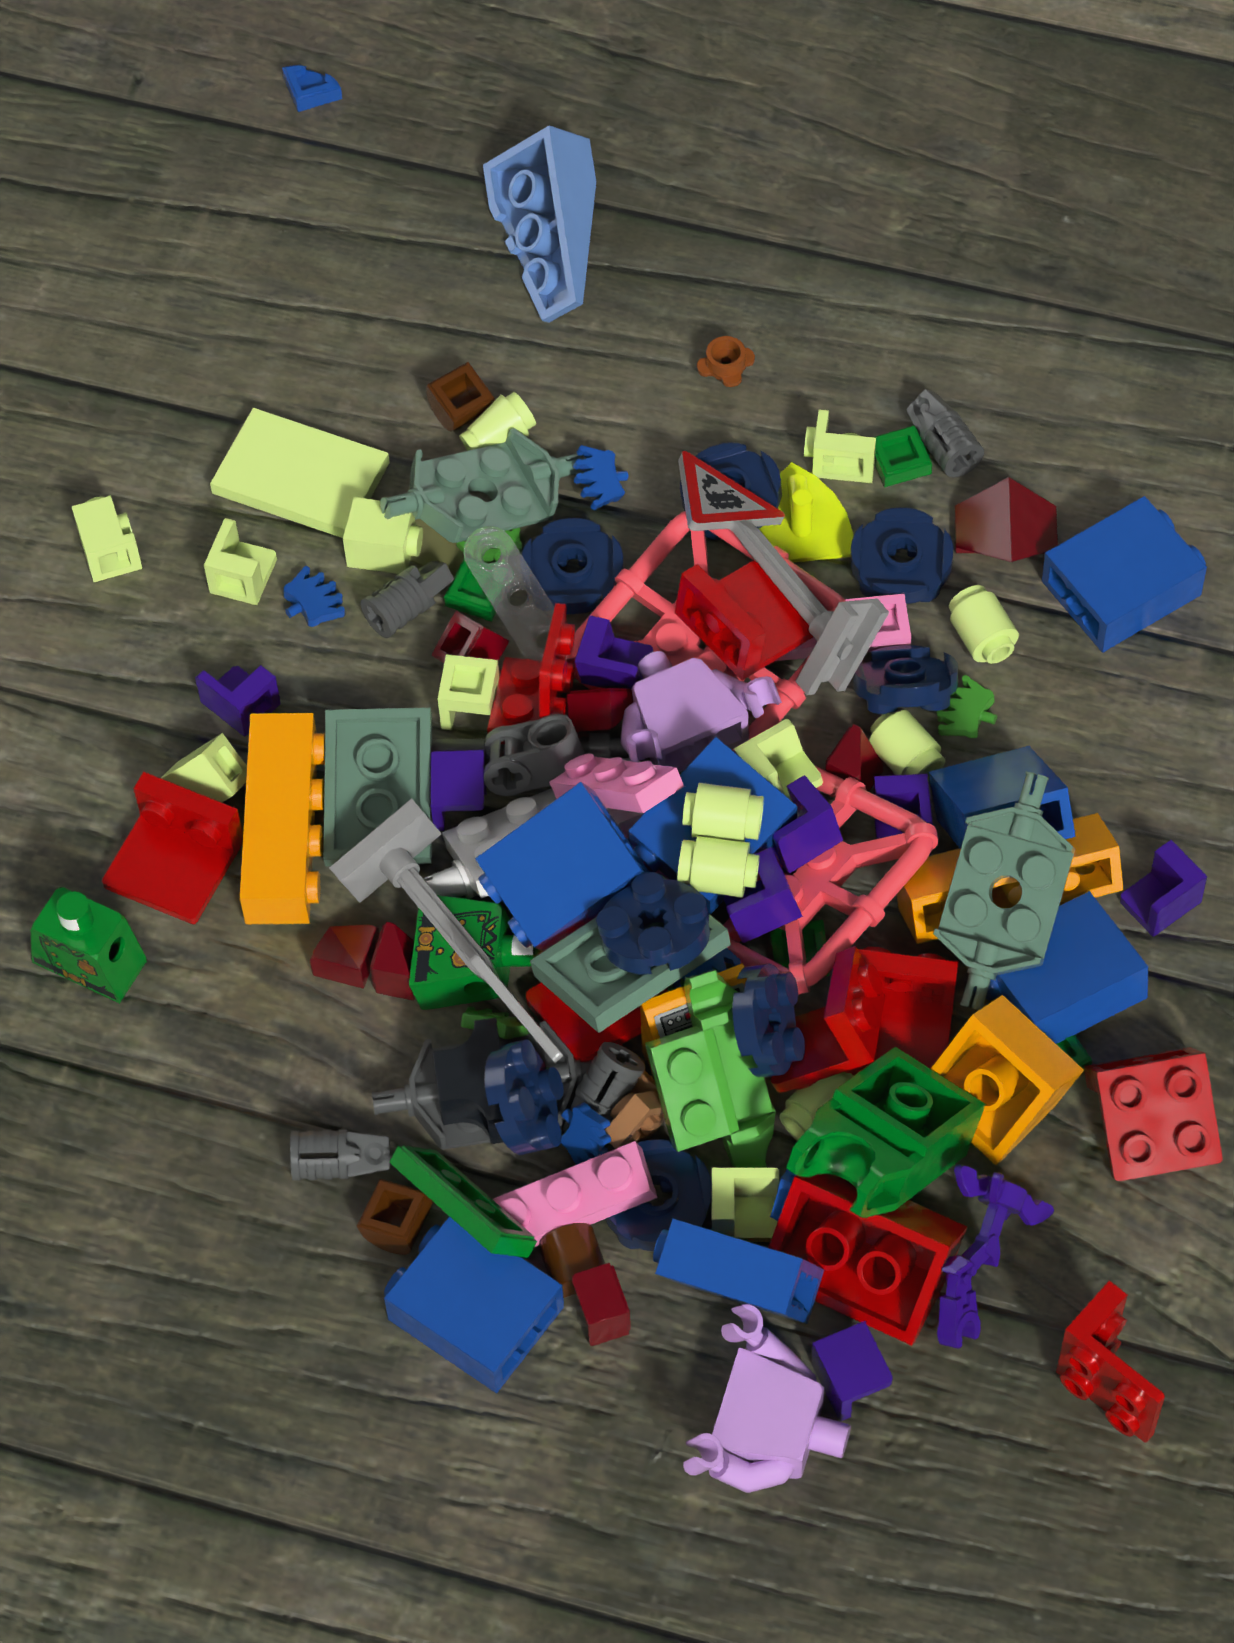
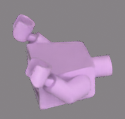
[620,651,782,772]
[683,1304,851,1493]

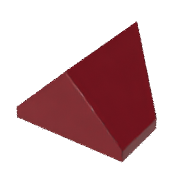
[955,477,1058,562]

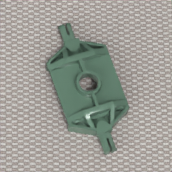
[380,428,585,543]
[933,772,1075,1010]

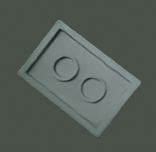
[323,707,432,866]
[530,875,731,1033]

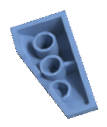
[483,125,596,323]

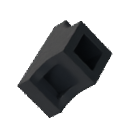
[433,1018,504,1144]

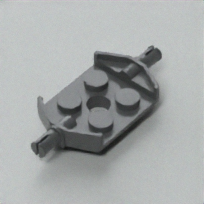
[372,1021,615,1150]

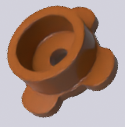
[697,336,755,387]

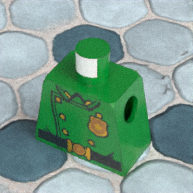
[30,887,147,1004]
[409,895,540,1010]

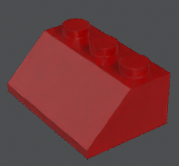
[768,1174,967,1346]

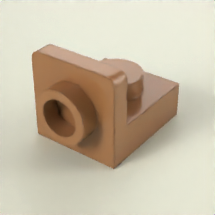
[605,1070,665,1149]

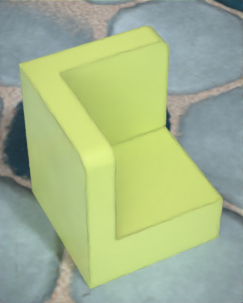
[204,518,277,605]
[437,654,499,730]
[734,719,823,800]
[161,733,247,802]
[712,1168,779,1242]

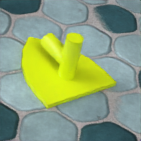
[759,462,853,563]

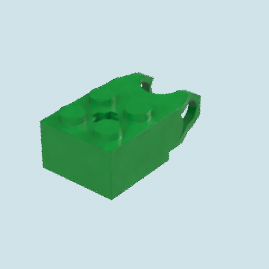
[786,1047,986,1218]

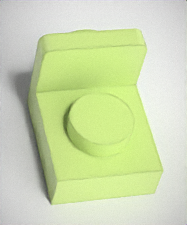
[804,409,876,483]

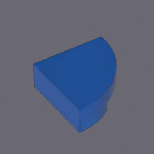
[282,65,342,112]

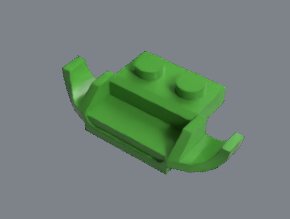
[645,969,776,1168]

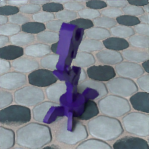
[937,1164,1054,1349]

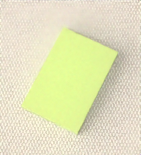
[210,408,390,538]

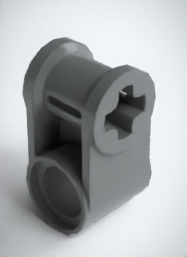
[484,714,585,796]

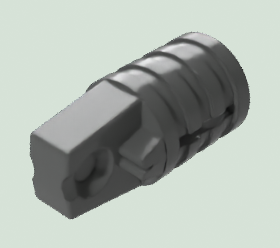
[906,389,984,478]
[360,561,454,638]
[563,1042,645,1132]
[290,1129,391,1181]

